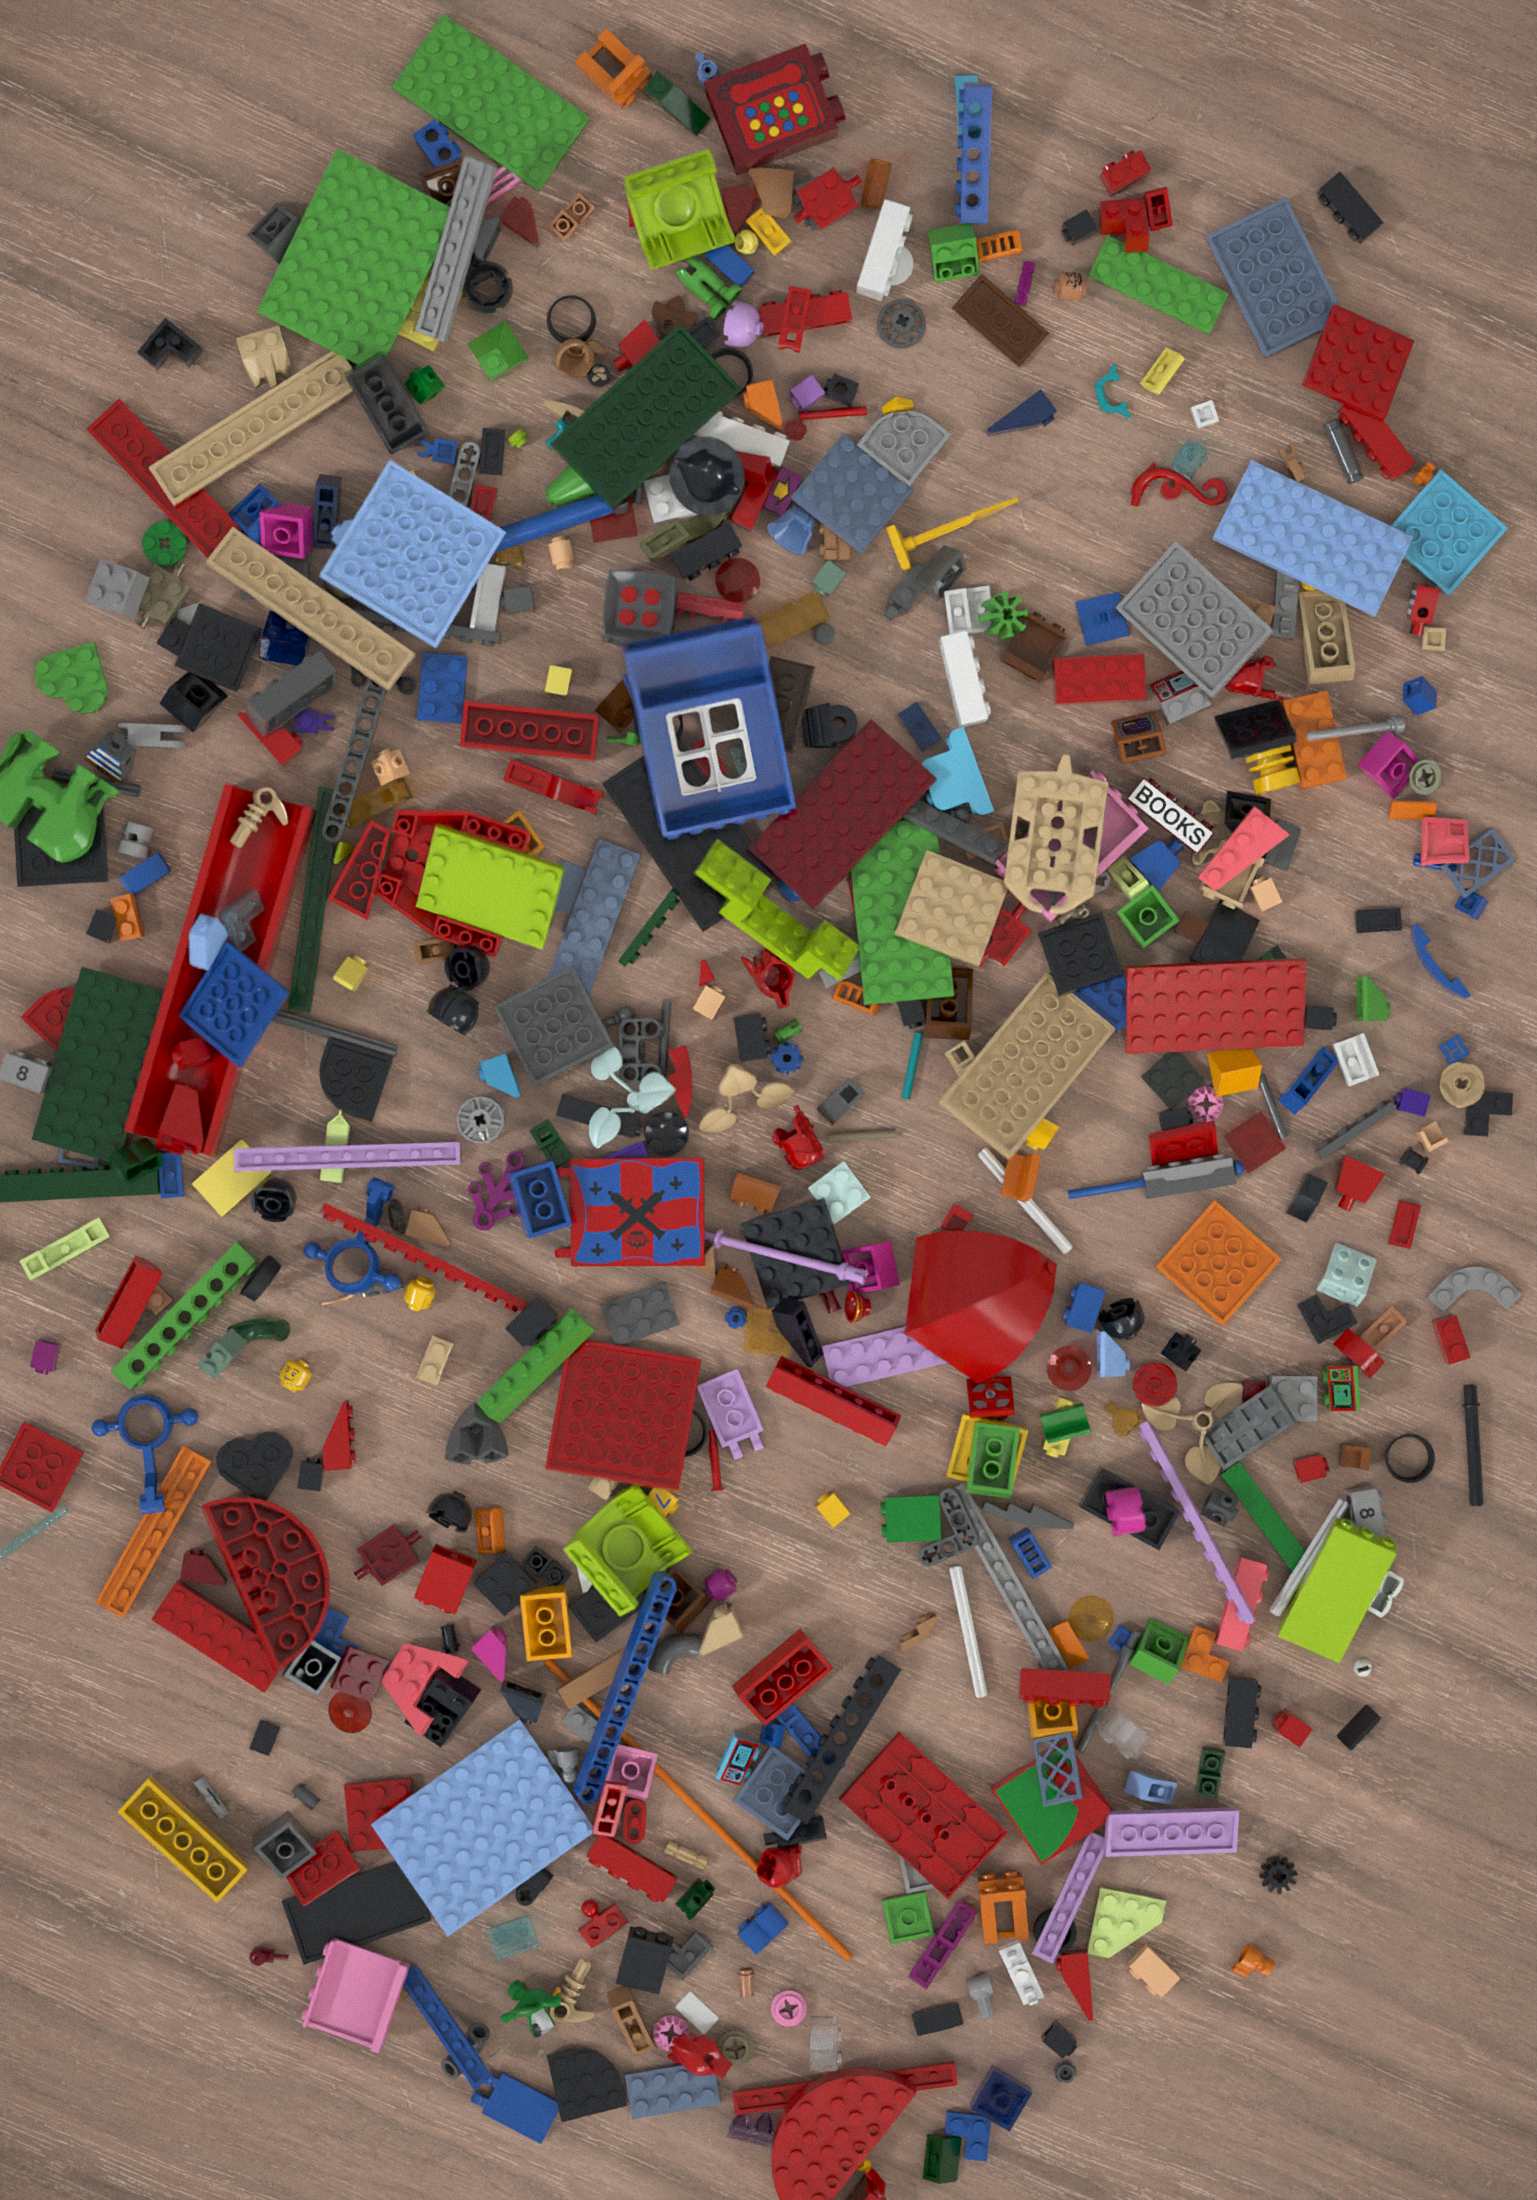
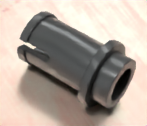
[291,1782,321,1810]

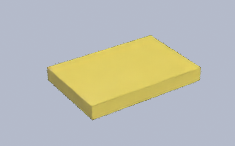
[192,1139,272,1217]

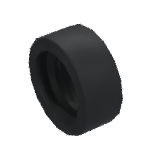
[1033,1909,1077,1954]

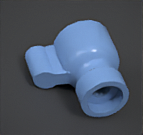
[695,52,719,86]

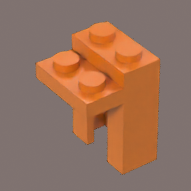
[575,28,652,109]
[977,1870,1029,1944]

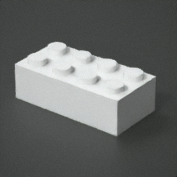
[856,199,913,302]
[939,631,991,728]

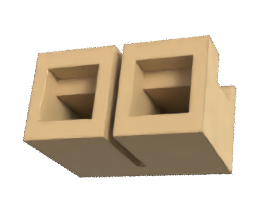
[945,1041,975,1077]

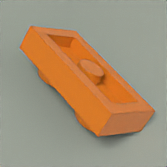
[110,893,144,942]

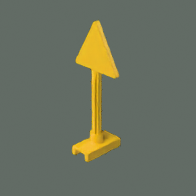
[886,497,1019,571]

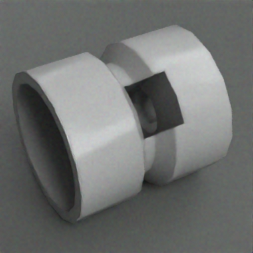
[118,821,154,859]

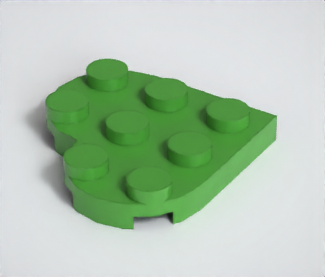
[34,642,108,714]

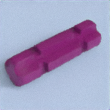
[1015,261,1035,306]

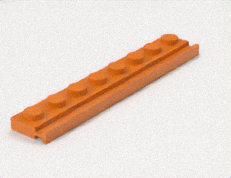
[95,1445,212,1618]

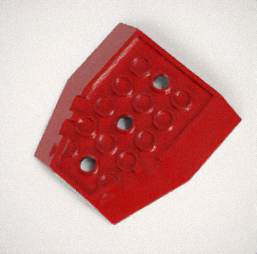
[375,810,531,957]

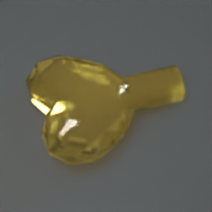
[496,545,525,569]
[1105,1401,1140,1436]

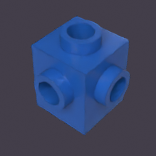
[770,1041,804,1075]

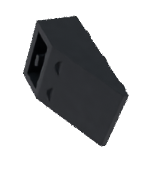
[404,1668,481,1748]

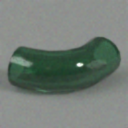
[227,1317,290,1343]

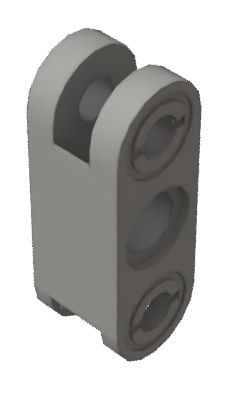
[118,723,186,749]

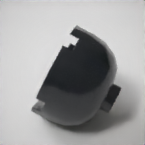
[444,945,490,991]
[250,1177,297,1222]
[1098,1298,1145,1340]
[426,1491,472,1533]

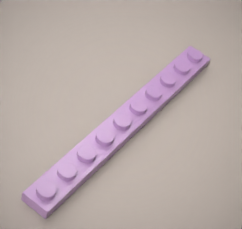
[234,1142,460,1171]
[1138,1420,1256,1625]

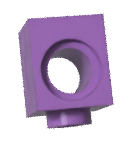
[789,375,825,411]

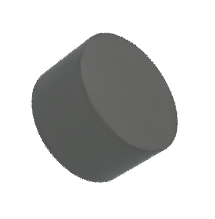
[814,624,835,645]

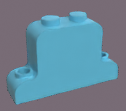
[922,727,994,816]

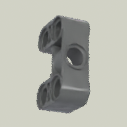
[618,1018,666,1084]

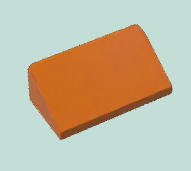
[1389,800,1437,820]
[475,1507,506,1554]
[1047,1619,1089,1669]

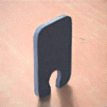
[550,861,587,932]

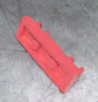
[676,592,745,623]

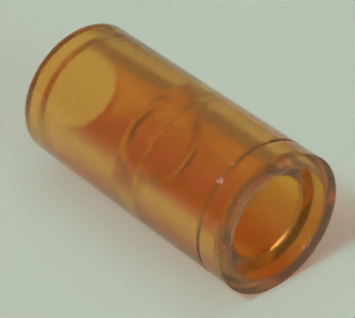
[860,159,892,209]

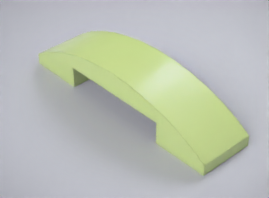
[20,1218,110,1281]

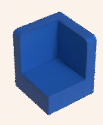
[1403,676,1437,715]

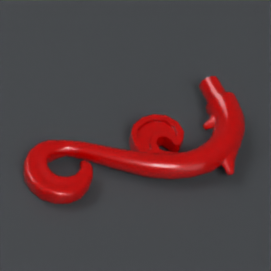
[1130,462,1228,507]

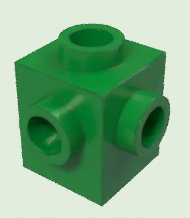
[404,365,445,405]

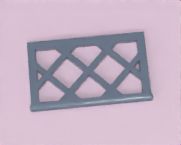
[1440,827,1516,898]
[1032,1732,1083,1807]

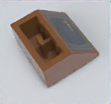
[1111,711,1167,765]

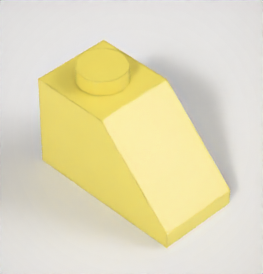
[332,955,369,991]

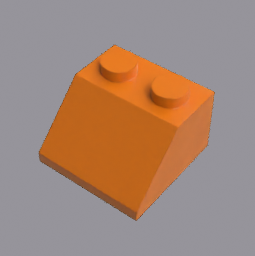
[743,380,783,431]

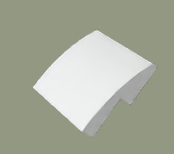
[944,586,992,634]

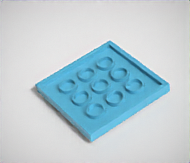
[1391,469,1508,596]

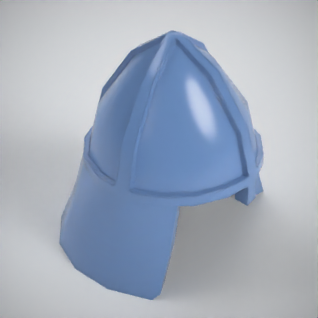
[767,505,815,555]

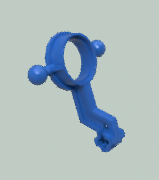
[304,1177,401,1295]
[91,1394,199,1514]

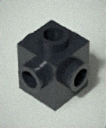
[1161,1332,1202,1372]

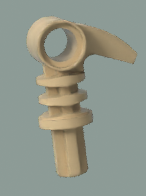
[231,787,288,848]
[550,1958,594,2022]

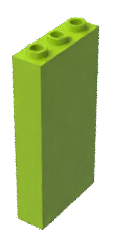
[1278,1517,1397,1663]

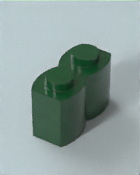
[109,1138,163,1184]

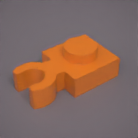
[1411,461,1435,487]

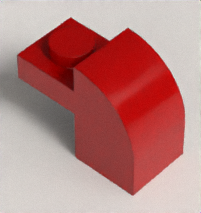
[1333,1328,1385,1378]

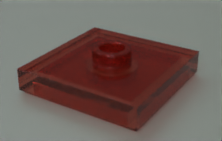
[590,494,638,543]
[1224,1111,1286,1173]

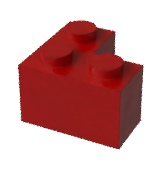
[1099,198,1149,253]

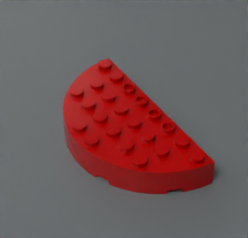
[201,1497,330,1673]
[771,2067,917,2200]

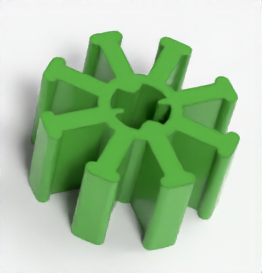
[978,592,1028,640]

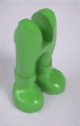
[675,256,742,320]

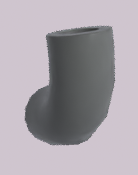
[648,1633,702,1674]
[441,2022,490,2079]

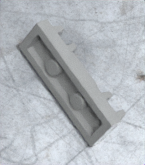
[1271,571,1299,639]

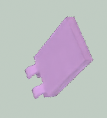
[697,1369,764,1460]

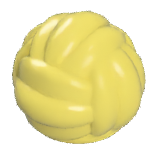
[735,230,758,254]

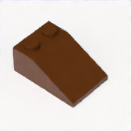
[419,159,483,221]
[925,967,973,1040]

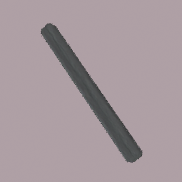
[272,1010,398,1058]

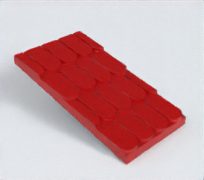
[838,1732,1008,1900]

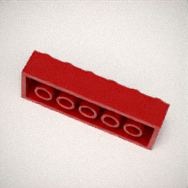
[460,701,600,762]
[151,1579,280,1693]

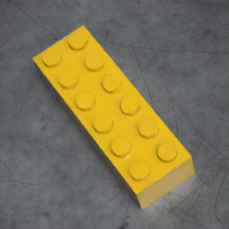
[118,1775,250,1903]

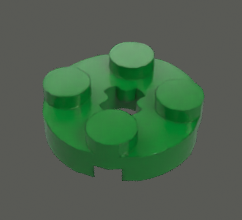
[142,520,188,566]

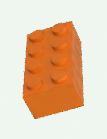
[1281,691,1347,790]

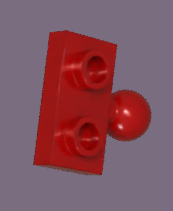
[578,1899,628,1949]

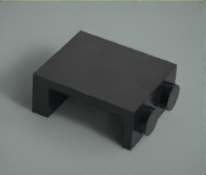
[615,1926,674,1995]

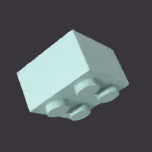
[807,1161,871,1224]

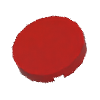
[1133,1362,1177,1407]

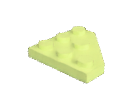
[1087,1886,1166,1958]

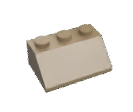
[700,1603,743,1656]

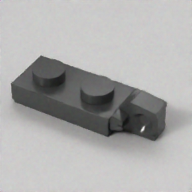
[884,562,924,620]

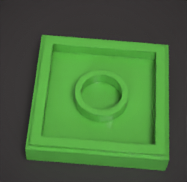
[882,1890,935,1944]

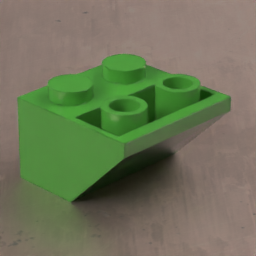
[927,223,979,283]

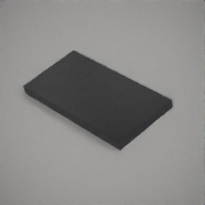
[282,1861,431,1965]

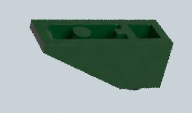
[643,71,710,136]

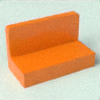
[1001,1153,1041,1202]

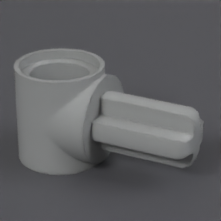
[966,1974,994,2019]

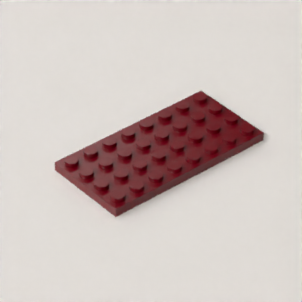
[748,719,937,910]

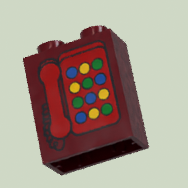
[704,43,846,175]

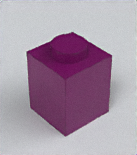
[30,1339,61,1375]

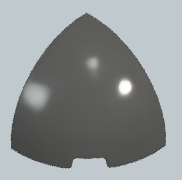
[445,1402,509,1464]

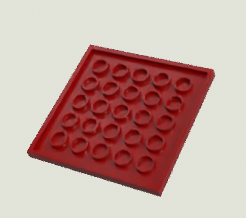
[545,1340,701,1492]

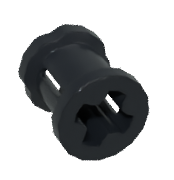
[1399,1146,1429,1175]

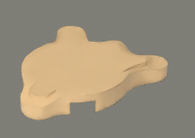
[1191,800,1232,865]

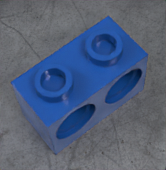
[412,119,462,168]

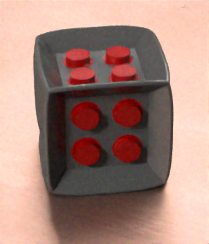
[602,570,678,646]

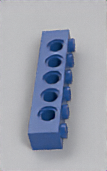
[955,83,992,223]

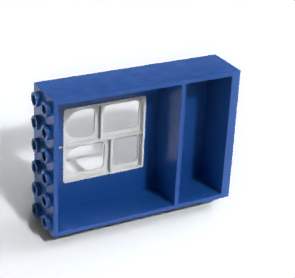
[621,616,796,839]

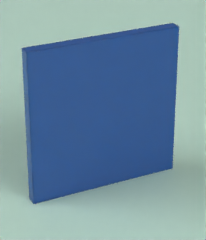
[1075,592,1129,646]

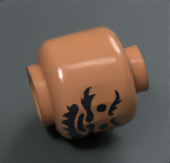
[1053,272,1087,301]

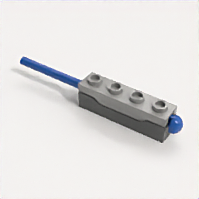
[1068,1154,1244,1199]

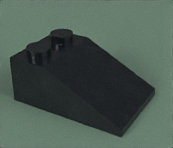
[1189,899,1260,963]

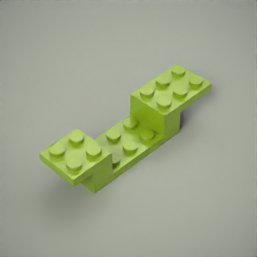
[695,839,860,981]

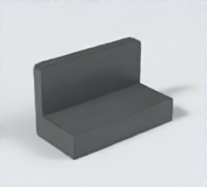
[1263,819,1301,871]

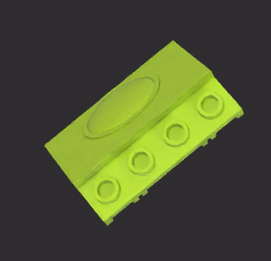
[623,149,735,270]
[563,1484,693,1617]

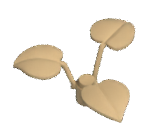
[699,1064,795,1132]
[1141,1382,1243,1484]

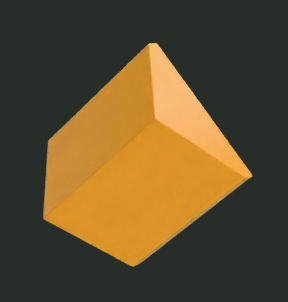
[1207,1048,1262,1097]

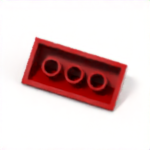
[732,1628,834,1726]

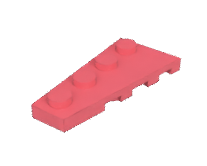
[1197,806,1290,891]

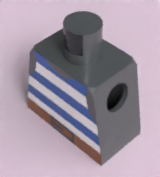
[85,731,135,785]

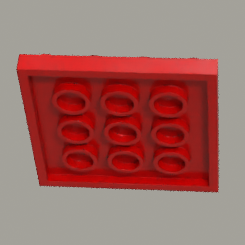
[1302,304,1414,422]

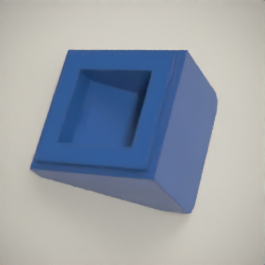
[1454,888,1488,920]

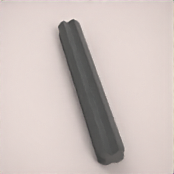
[52,768,141,797]

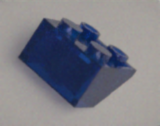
[260,611,311,666]

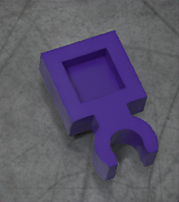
[294,710,334,734]

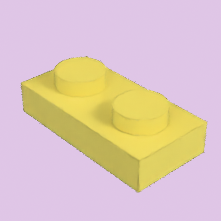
[1140,348,1185,395]

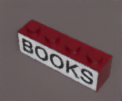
[1127,778,1215,855]

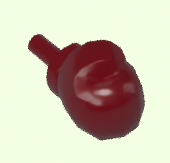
[249,1946,289,1966]

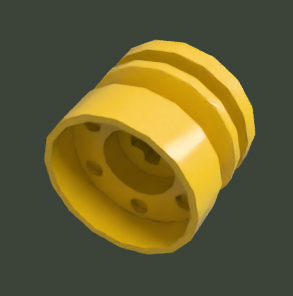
[1246,745,1301,795]

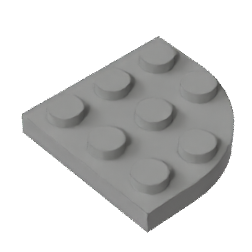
[856,411,951,487]

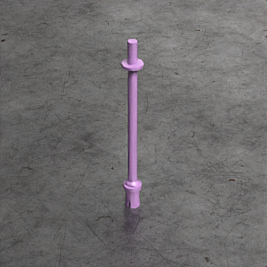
[705,1229,867,1284]

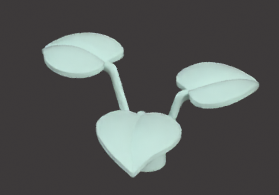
[589,1046,676,1149]

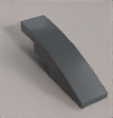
[981,1500,1074,1529]

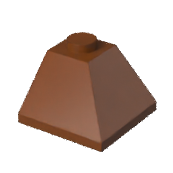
[710,1264,754,1309]

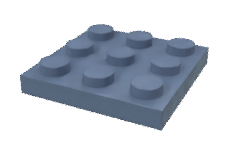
[732,1746,820,1841]

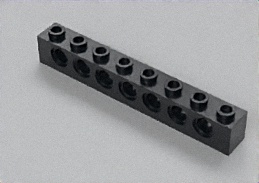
[782,1655,902,1824]

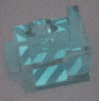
[1172,439,1207,480]

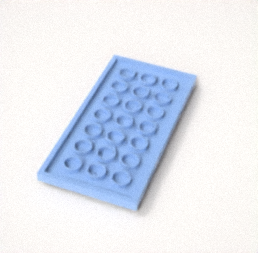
[1212,460,1413,617]

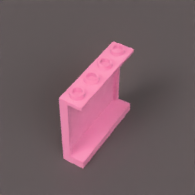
[301,1938,410,2053]

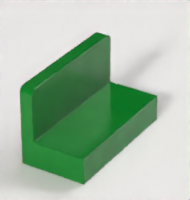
[1039,1403,1091,1444]

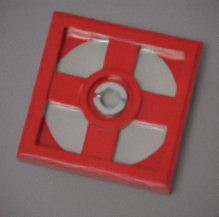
[966,1376,1015,1418]

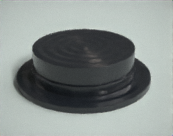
[669,437,745,516]

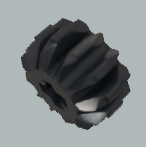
[1259,1855,1298,1894]

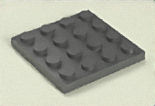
[493,966,614,1087]

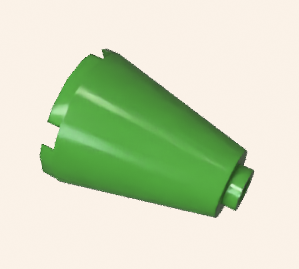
[545,465,596,507]

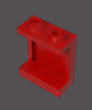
[414,1544,477,1614]

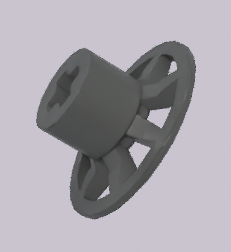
[877,299,926,348]

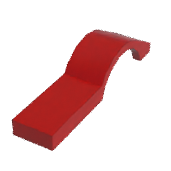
[503,760,604,815]

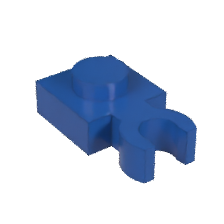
[417,438,458,465]

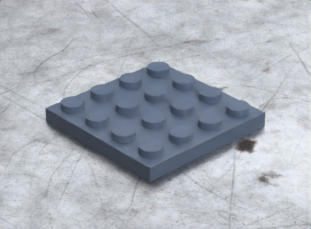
[791,433,914,554]

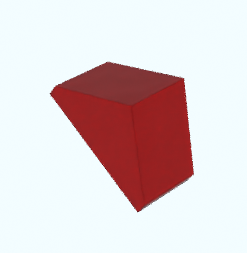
[1142,186,1173,232]

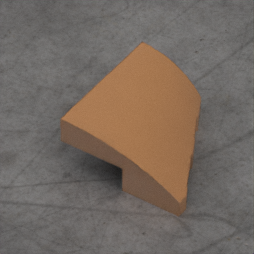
[748,168,794,219]

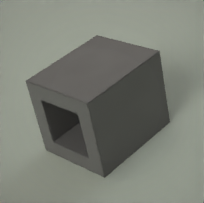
[500,586,534,614]

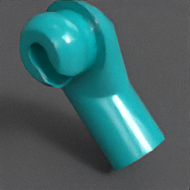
[545,418,570,450]

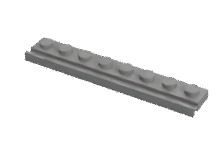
[415,156,497,342]

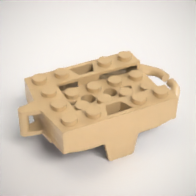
[1004,755,1109,915]

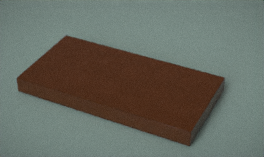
[952,274,1049,368]

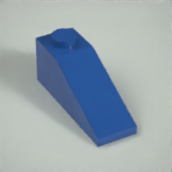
[1278,1046,1339,1115]

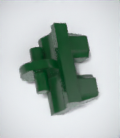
[675,1878,715,1920]

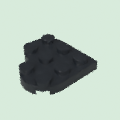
[216,1432,293,1501]

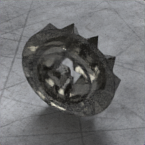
[388,1199,406,1235]

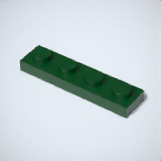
[618,888,680,967]

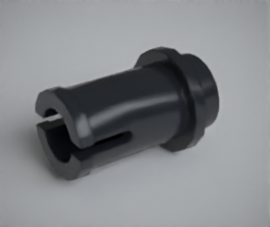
[440,1624,460,1653]

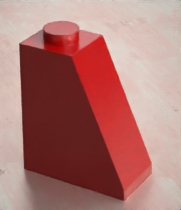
[155,1084,204,1154]

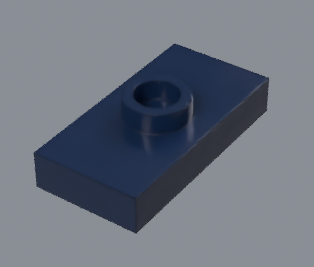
[898,702,942,752]

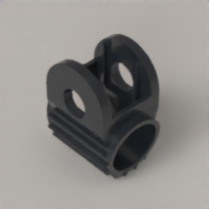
[802,702,857,748]

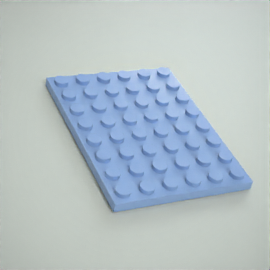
[371,1719,593,1936]

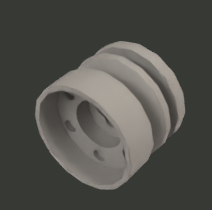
[457,1096,506,1144]

